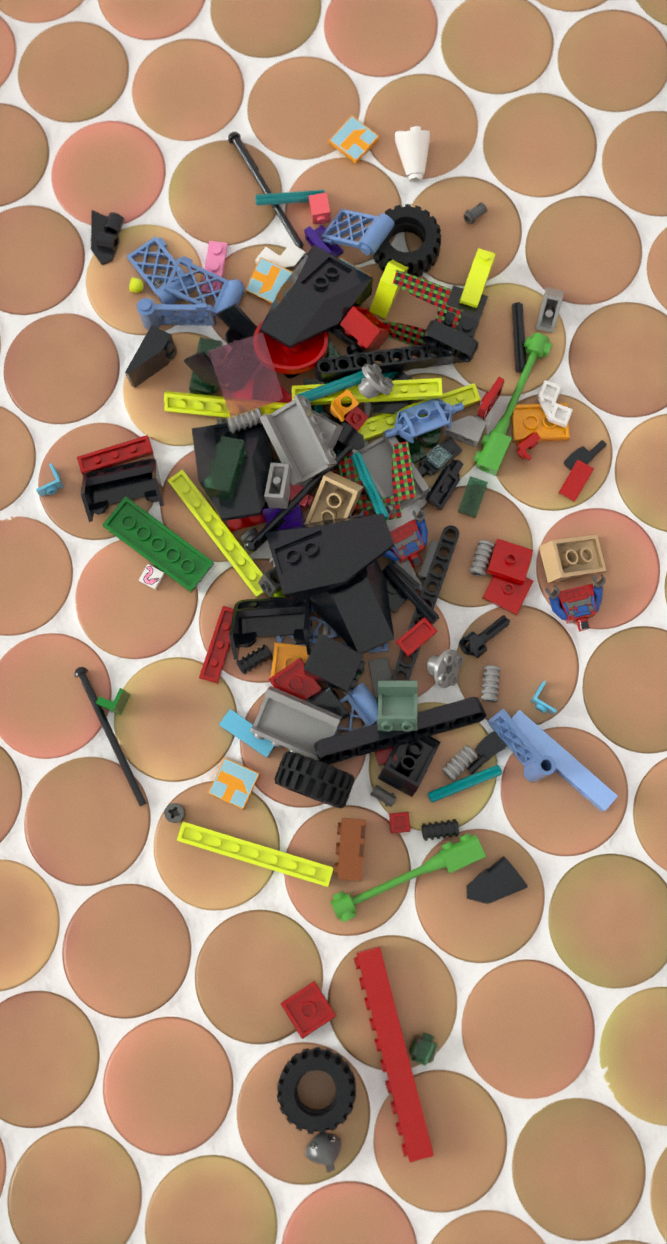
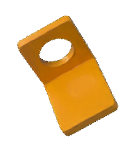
[330,389,359,422]

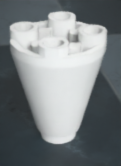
[395,126,431,182]

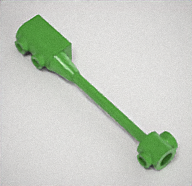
[474,333,552,476]
[330,833,486,922]

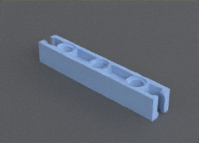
[512,710,618,812]

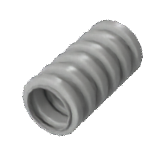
[227,408,262,434]
[469,540,494,577]
[481,665,501,702]
[442,745,477,781]

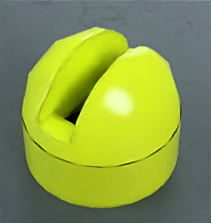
[129,277,143,293]

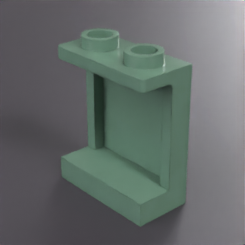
[377,681,418,732]

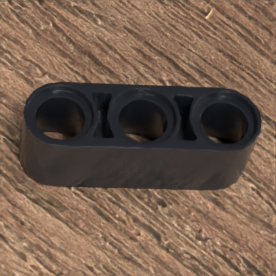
[422,321,479,362]

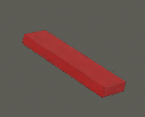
[77,435,154,476]
[199,606,234,684]

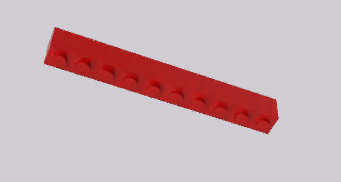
[354,946,434,1162]

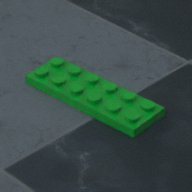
[102,496,215,593]

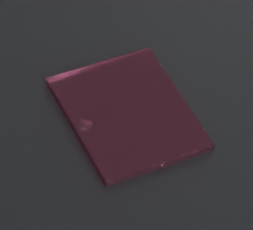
[208,333,284,417]

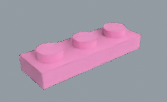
[201,241,228,296]

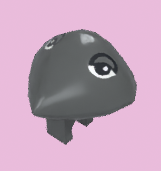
[305,1133,341,1173]

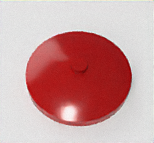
[253,319,328,374]

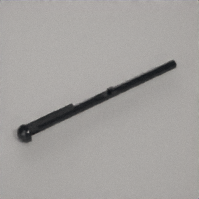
[228,132,304,249]
[244,444,353,552]
[74,667,147,807]

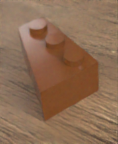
[334,818,366,881]

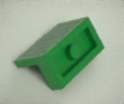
[96,688,131,715]

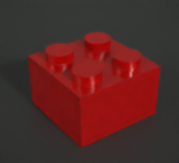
[340,306,392,349]

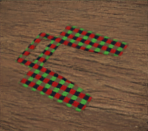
[382,270,462,346]
[339,441,417,521]

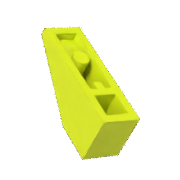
[459,248,496,308]
[369,260,408,319]

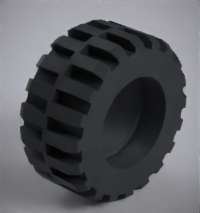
[373,204,441,277]
[274,751,355,809]
[277,1047,356,1134]

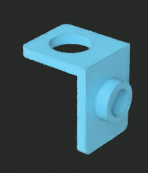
[36,463,64,497]
[530,681,557,715]

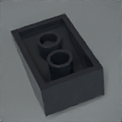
[443,286,488,339]
[125,325,177,388]
[377,736,440,797]

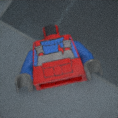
[383,508,428,568]
[545,575,606,632]

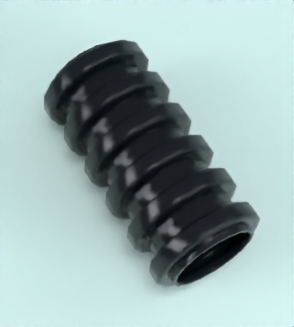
[236,644,273,675]
[421,819,459,841]

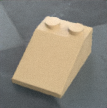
[304,471,364,525]
[539,535,606,583]

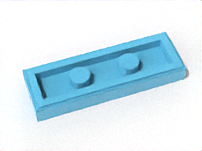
[219,709,275,758]

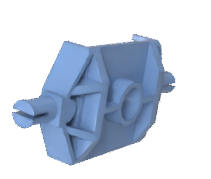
[384,399,464,443]

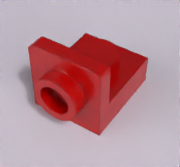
[338,406,368,431]
[516,431,541,461]

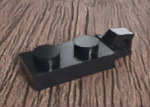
[417,437,462,478]
[425,460,464,510]

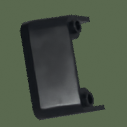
[184,303,260,392]
[81,459,164,522]
[229,597,313,660]

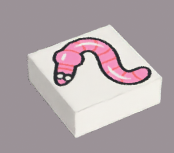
[138,564,165,590]

